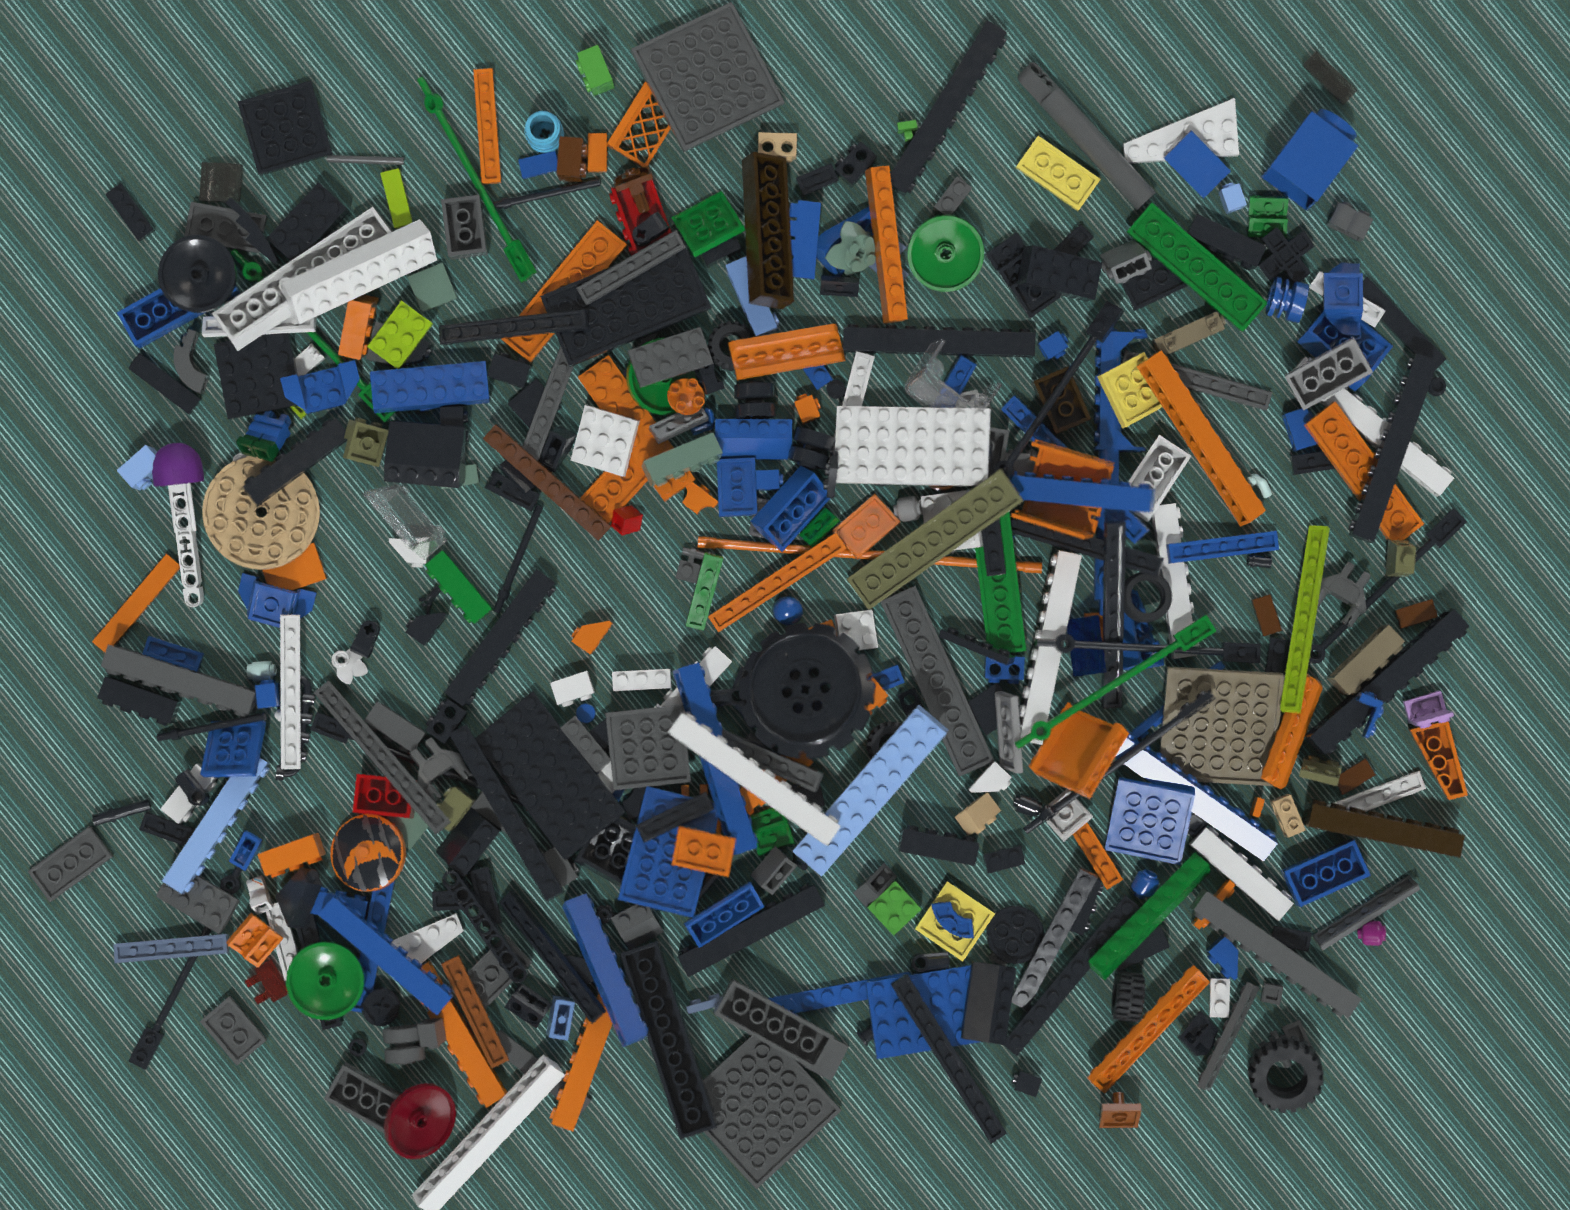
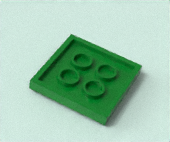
[671,191,745,257]

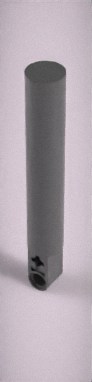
[1018,62,1156,210]

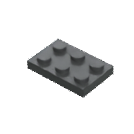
[200,996,267,1065]

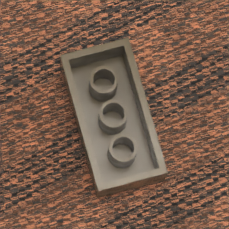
[1326,625,1405,695]

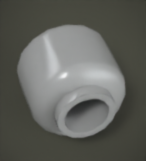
[894,496,923,522]

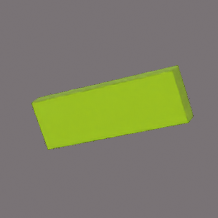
[380,168,413,229]

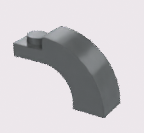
[174,329,210,395]

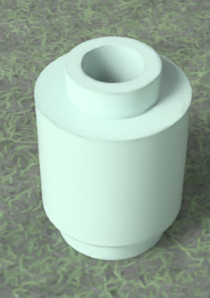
[247,661,277,681]

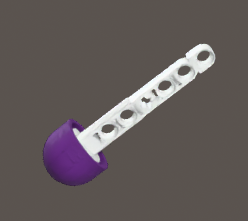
[152,443,204,607]

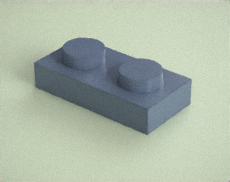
[686,993,721,1014]

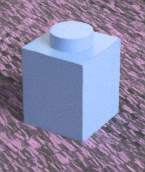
[1219,182,1247,214]

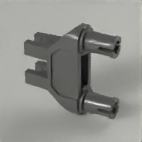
[1318,562,1371,628]
[410,737,473,803]

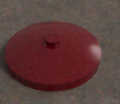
[384,1083,456,1159]

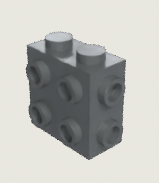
[1100,239,1152,284]

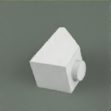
[389,538,430,568]
[968,761,1011,793]

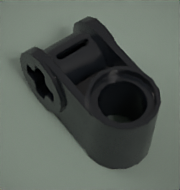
[633,212,670,246]
[350,620,380,659]

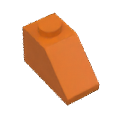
[571,621,613,655]

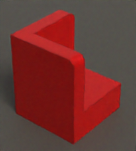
[611,505,643,536]

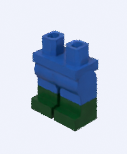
[236,411,292,462]

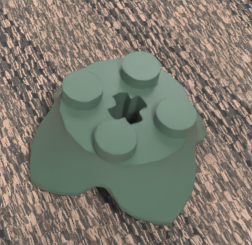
[825,221,876,276]

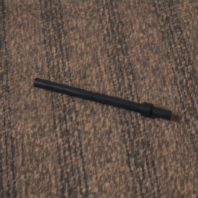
[492,178,600,209]
[493,505,543,614]
[157,712,267,741]

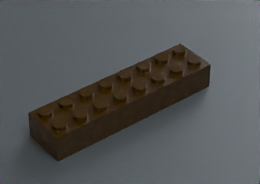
[742,151,794,309]
[1302,799,1465,858]

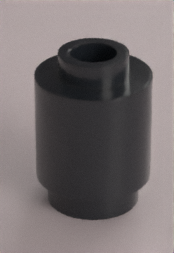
[1013,793,1043,817]

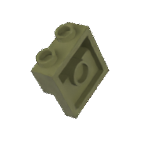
[343,417,389,467]
[1299,755,1343,786]

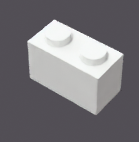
[550,671,595,707]

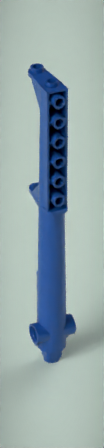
[1093,328,1148,616]

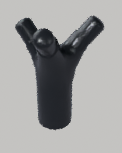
[419,585,441,615]
[792,852,808,870]

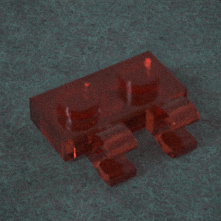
[245,959,288,1005]

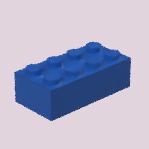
[1280,839,1371,907]

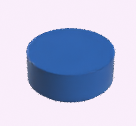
[576,704,596,723]

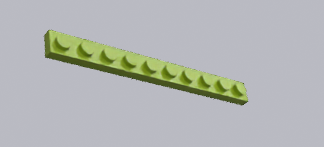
[1280,525,1330,713]

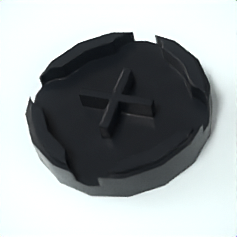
[361,987,400,1026]

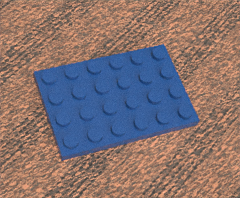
[618,786,719,918]
[865,965,980,1059]

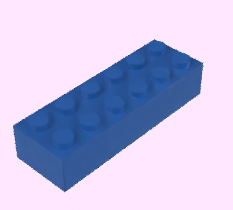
[117,285,240,349]
[370,361,490,413]

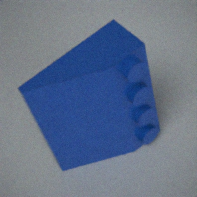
[1297,311,1393,391]

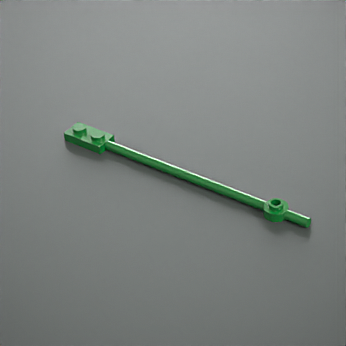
[417,77,537,283]
[231,249,396,423]
[1014,615,1216,749]

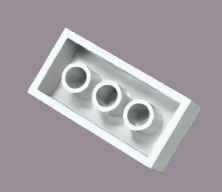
[1128,435,1191,522]

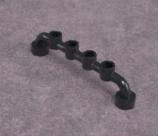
[275,675,315,781]

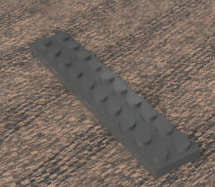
[880,586,994,777]

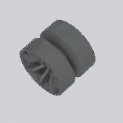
[382,1024,426,1065]

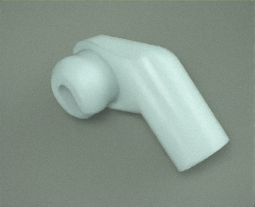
[1247,474,1272,498]

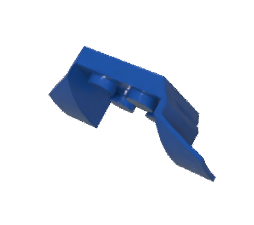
[1323,262,1363,336]
[280,360,360,414]
[238,573,317,628]

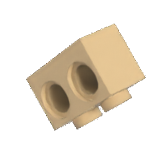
[758,133,797,163]
[1269,794,1306,838]

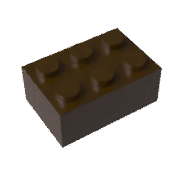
[1031,366,1091,435]

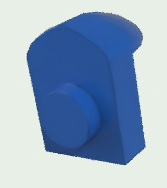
[690,408,715,436]

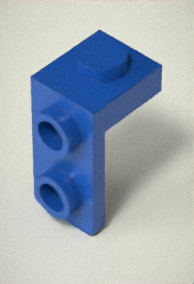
[1355,691,1384,738]

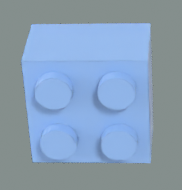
[117,445,157,490]

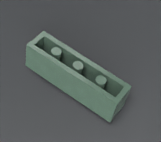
[641,432,723,487]

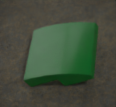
[1248,196,1288,238]
[750,808,795,856]

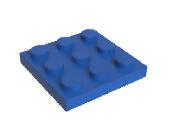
[200,720,266,777]

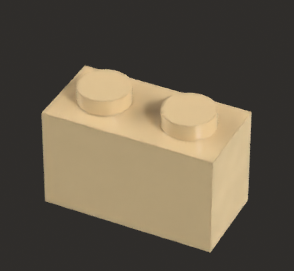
[955,792,1001,836]

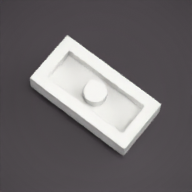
[1209,978,1230,1018]

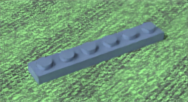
[113,934,230,963]

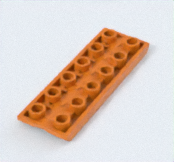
[728,324,846,380]
[1261,674,1323,789]

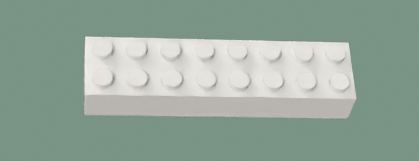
[281,219,437,324]

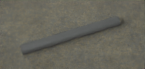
[327,155,404,165]

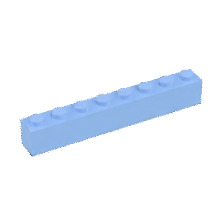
[162,758,270,894]

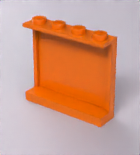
[1028,702,1129,799]

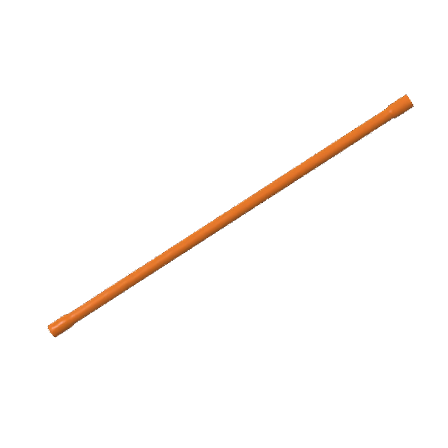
[698,536,1042,574]

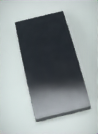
[985,232,1061,318]

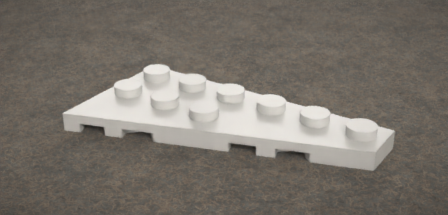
[1123,98,1239,164]

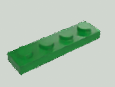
[685,552,723,631]

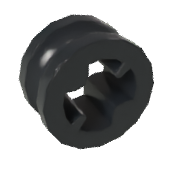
[349,1038,367,1057]

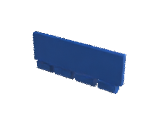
[789,200,821,279]

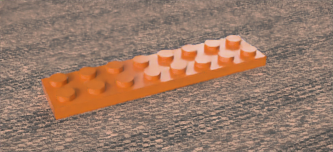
[501,220,627,363]
[578,355,696,502]
[1304,401,1424,540]
[1087,965,1210,1094]

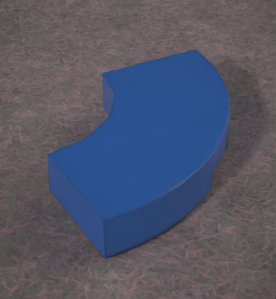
[931,901,974,938]

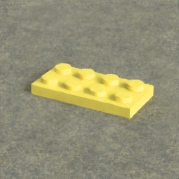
[1016,136,1101,211]

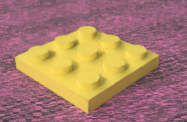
[1097,352,1162,428]
[915,881,995,961]

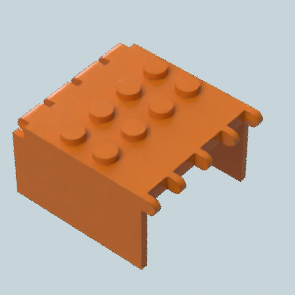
[1011,439,1114,539]

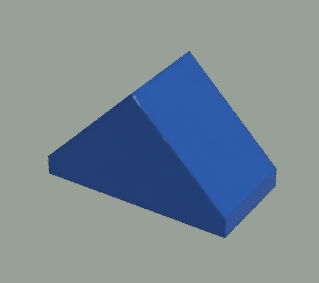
[229,830,262,871]

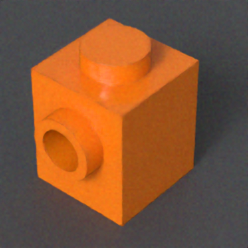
[794,394,821,425]

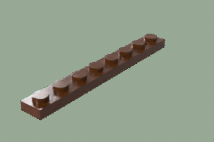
[483,424,611,541]

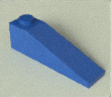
[816,207,873,277]
[1123,590,1164,670]

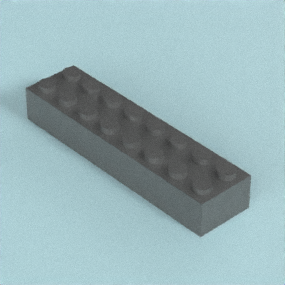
[101,645,257,717]

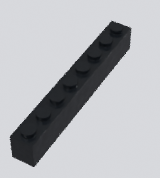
[444,569,557,706]
[678,883,825,977]

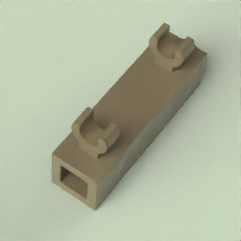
[1152,312,1226,356]

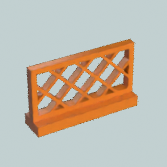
[607,81,671,167]

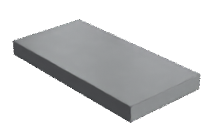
[995,691,1023,773]

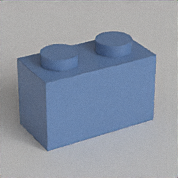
[546,995,575,1040]

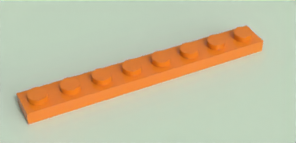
[708,532,847,633]

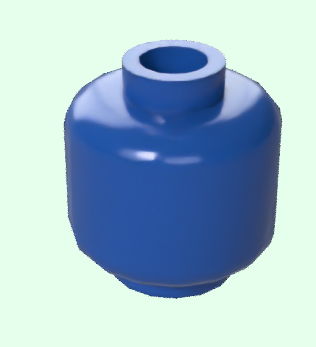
[1131,869,1160,899]

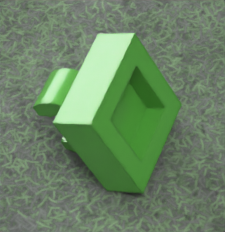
[897,120,917,142]

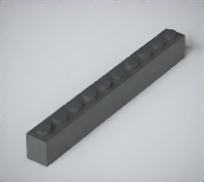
[1189,888,1362,1018]

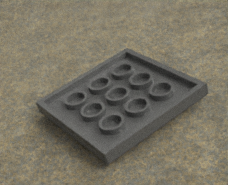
[606,705,691,790]

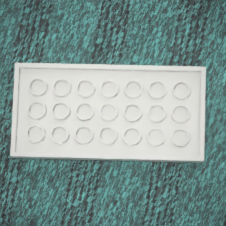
[835,406,991,486]

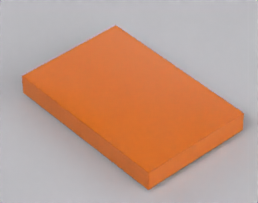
[832,494,901,560]
[262,543,327,591]
[672,826,736,877]

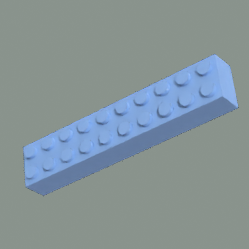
[792,705,948,877]

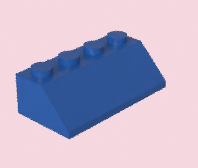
[715,419,792,460]
[750,466,830,552]
[683,882,764,948]

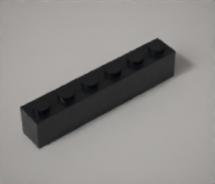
[243,418,348,507]

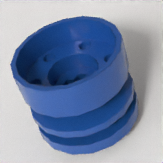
[1266,276,1309,323]

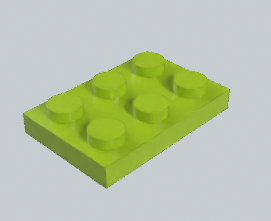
[367,300,433,369]

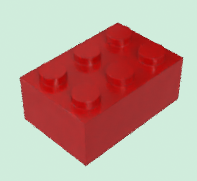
[353,774,418,818]

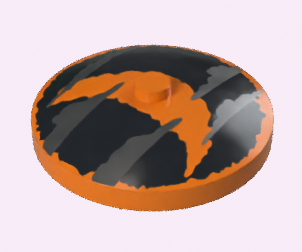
[330,814,406,892]

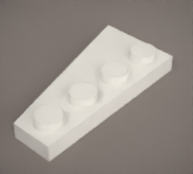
[392,913,464,963]

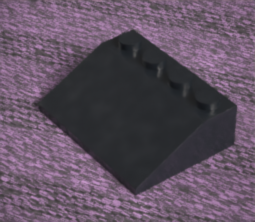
[384,420,466,488]
[574,817,636,888]

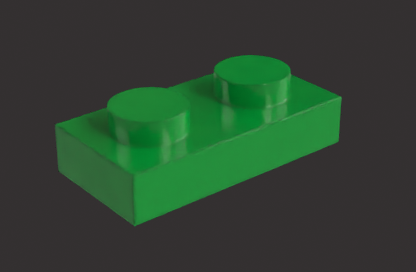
[799,507,840,547]

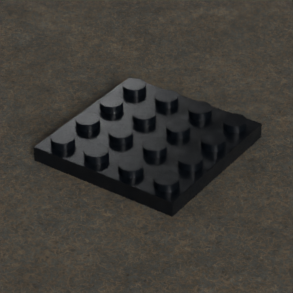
[238,80,333,176]
[214,333,298,420]

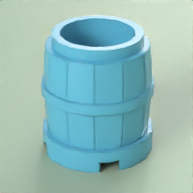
[524,111,564,154]

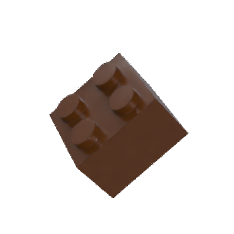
[556,136,588,183]

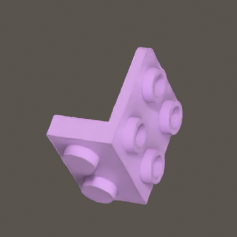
[1403,690,1454,728]

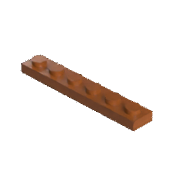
[441,955,510,1069]

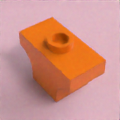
[682,482,718,515]

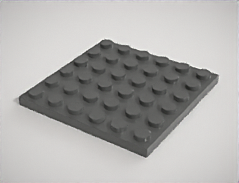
[630,2,785,153]
[704,1035,842,1190]

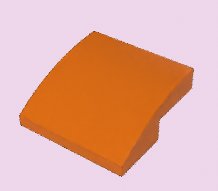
[226,913,283,968]

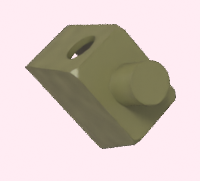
[1386,540,1416,577]

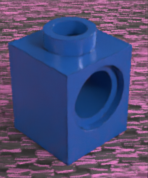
[756,470,783,491]

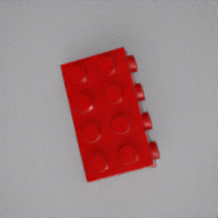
[609,179,671,256]

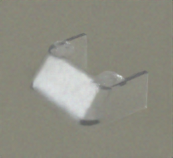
[905,340,1002,409]

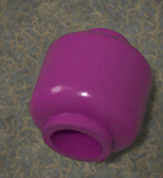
[1358,921,1386,946]

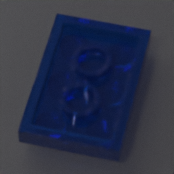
[1067,615,1106,677]

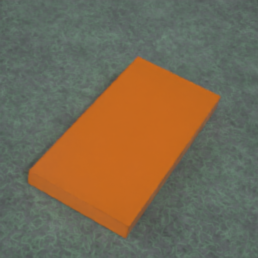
[581,455,648,523]

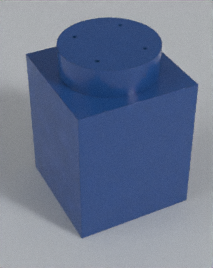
[1261,109,1358,211]

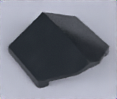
[1178,1011,1218,1056]

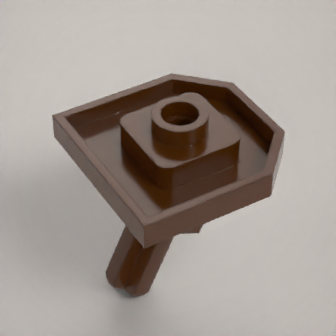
[613,167,653,213]

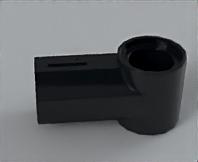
[174,769,210,806]
[910,952,949,972]

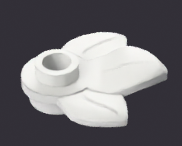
[332,649,368,685]

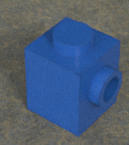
[1037,331,1069,361]

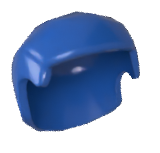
[772,596,803,626]

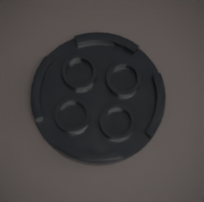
[986,906,1044,964]

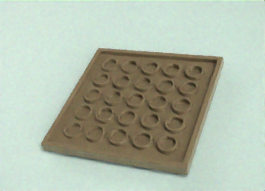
[1159,667,1284,786]

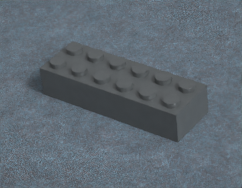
[713,978,834,1071]

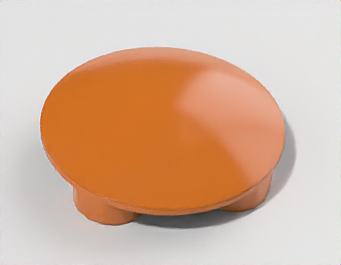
[667,378,705,415]

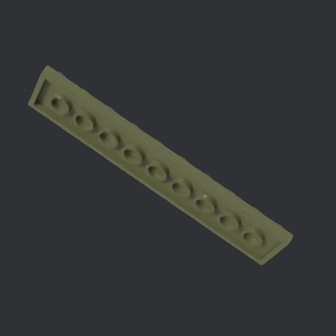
[847,469,1024,610]

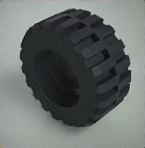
[1248,1035,1324,1113]

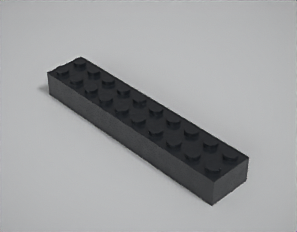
[1304,609,1470,754]
[620,941,719,1140]

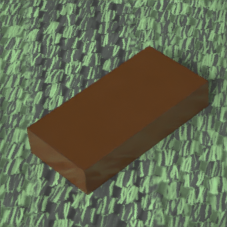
[1251,594,1282,637]
[1394,599,1438,629]
[1337,758,1376,795]

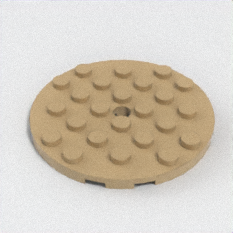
[202,456,320,570]

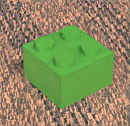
[575,45,614,97]
[867,880,922,936]

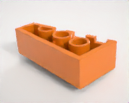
[1408,721,1468,800]

